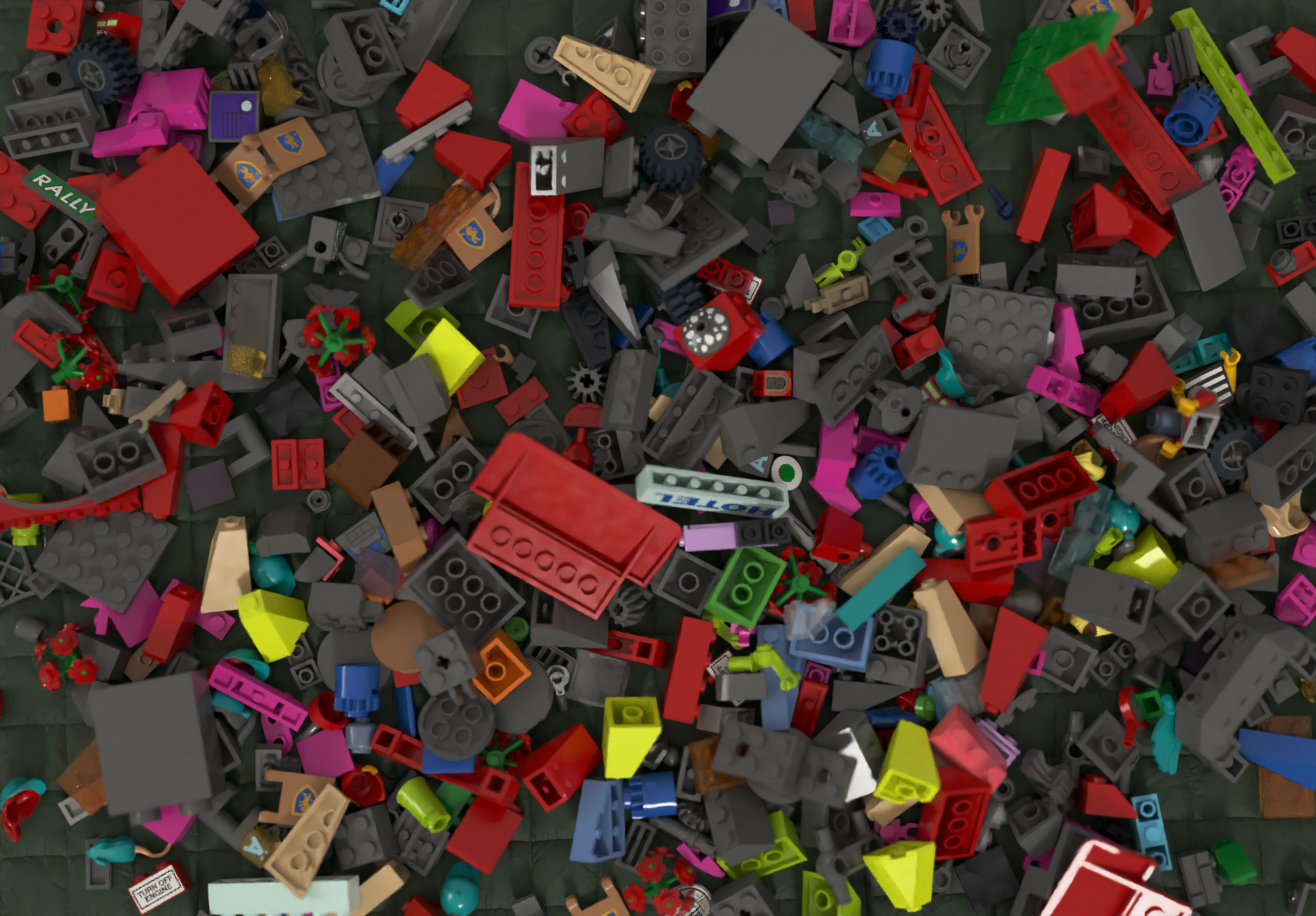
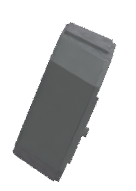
[0,291,83,403]

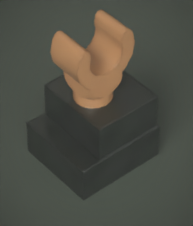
[492,344,537,383]

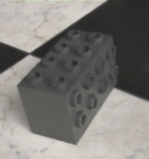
[637,0,707,85]

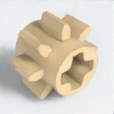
[102,389,127,415]

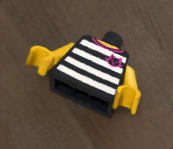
[1170,348,1240,417]

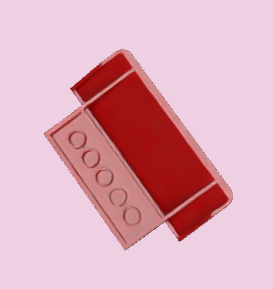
[465,432,682,620]
[1039,839,1192,916]

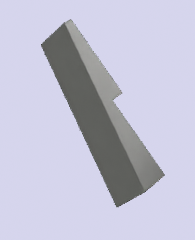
[1281,281,1316,338]

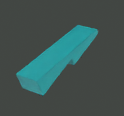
[1169,332,1232,375]
[835,546,927,633]

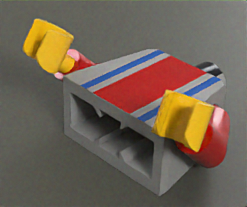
[1159,386,1220,459]

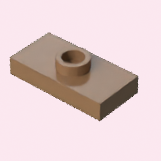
[124,639,161,682]

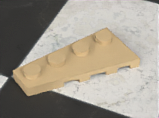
[553,35,657,113]
[264,783,350,899]

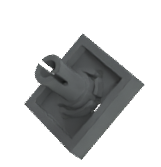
[923,21,992,91]
[372,196,431,254]

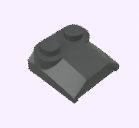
[483,274,541,339]

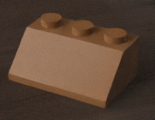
[371,481,428,577]

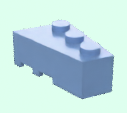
[570,776,625,863]

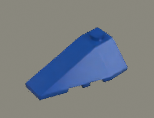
[1237,728,1316,790]

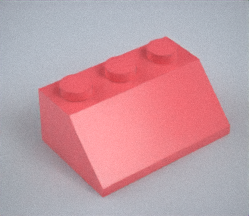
[928,703,1007,794]

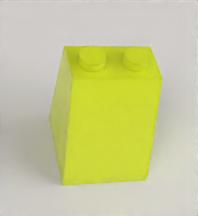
[409,318,487,397]
[602,697,661,779]

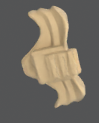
[1239,477,1311,538]

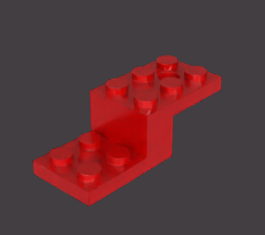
[26,0,97,55]
[965,501,1074,573]

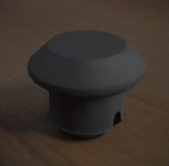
[1302,185,1316,207]

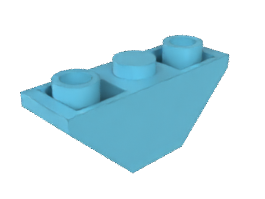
[1129,793,1172,872]

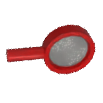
[1119,685,1149,748]

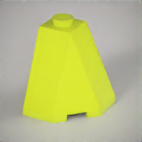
[1105,524,1183,591]
[236,589,309,663]
[873,719,940,804]
[863,840,935,912]

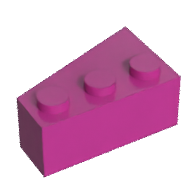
[813,407,859,492]

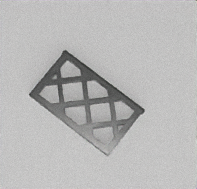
[0,528,36,608]

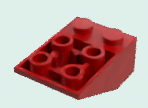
[515,722,603,813]

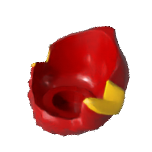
[668,79,701,122]
[341,764,386,808]

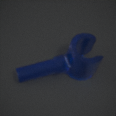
[988,187,1014,221]

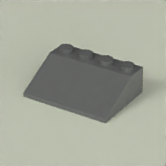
[1052,255,1175,351]
[896,402,1019,493]
[401,526,526,650]

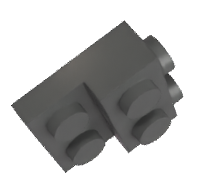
[1041,624,1102,694]

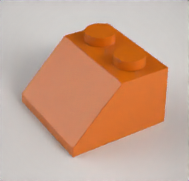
[472,627,532,705]

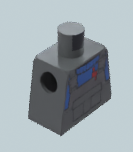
[335,511,394,575]

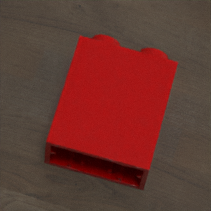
[94,142,260,309]

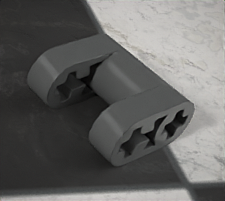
[1225,25,1293,90]
[1035,396,1090,453]
[216,412,272,479]
[198,781,264,850]

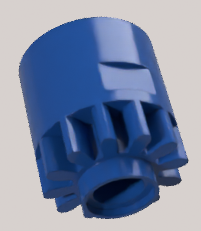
[864,39,916,99]
[1164,84,1221,146]
[747,309,795,370]
[1271,335,1316,386]
[850,443,905,500]
[334,663,380,717]
[622,770,677,819]

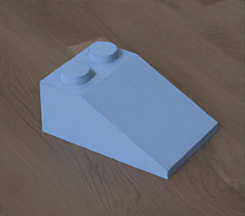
[789,604,874,673]

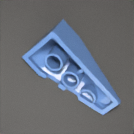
[756,624,807,732]

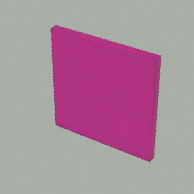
[102,579,162,648]
[296,728,356,778]

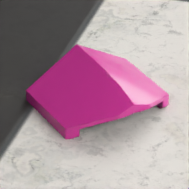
[828,0,877,47]
[1273,572,1316,627]

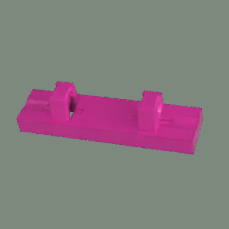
[208,659,308,731]

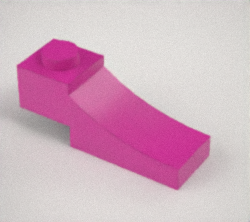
[91,112,170,158]
[1046,302,1084,382]
[1026,365,1102,418]

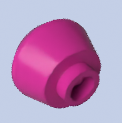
[909,491,936,523]
[419,517,447,550]

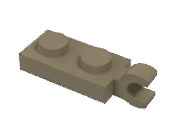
[803,274,869,314]
[128,372,189,433]

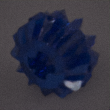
[876,7,920,45]

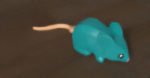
[85,836,172,866]

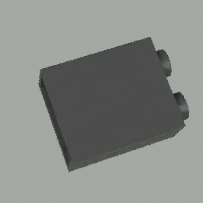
[687,0,843,168]
[88,669,227,826]

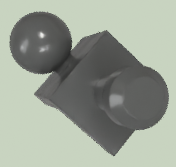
[633,736,681,775]

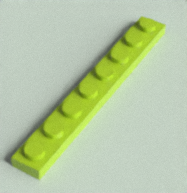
[1170,7,1296,184]

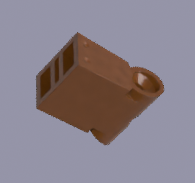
[322,419,412,512]

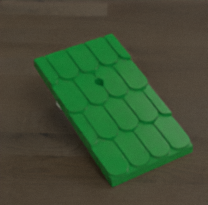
[983,10,1121,126]

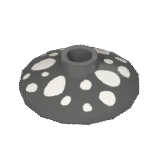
[682,306,730,356]

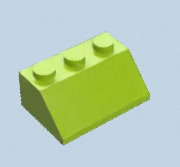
[716,810,807,880]

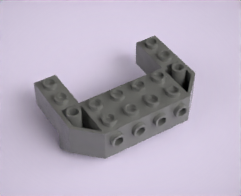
[1174,614,1316,784]

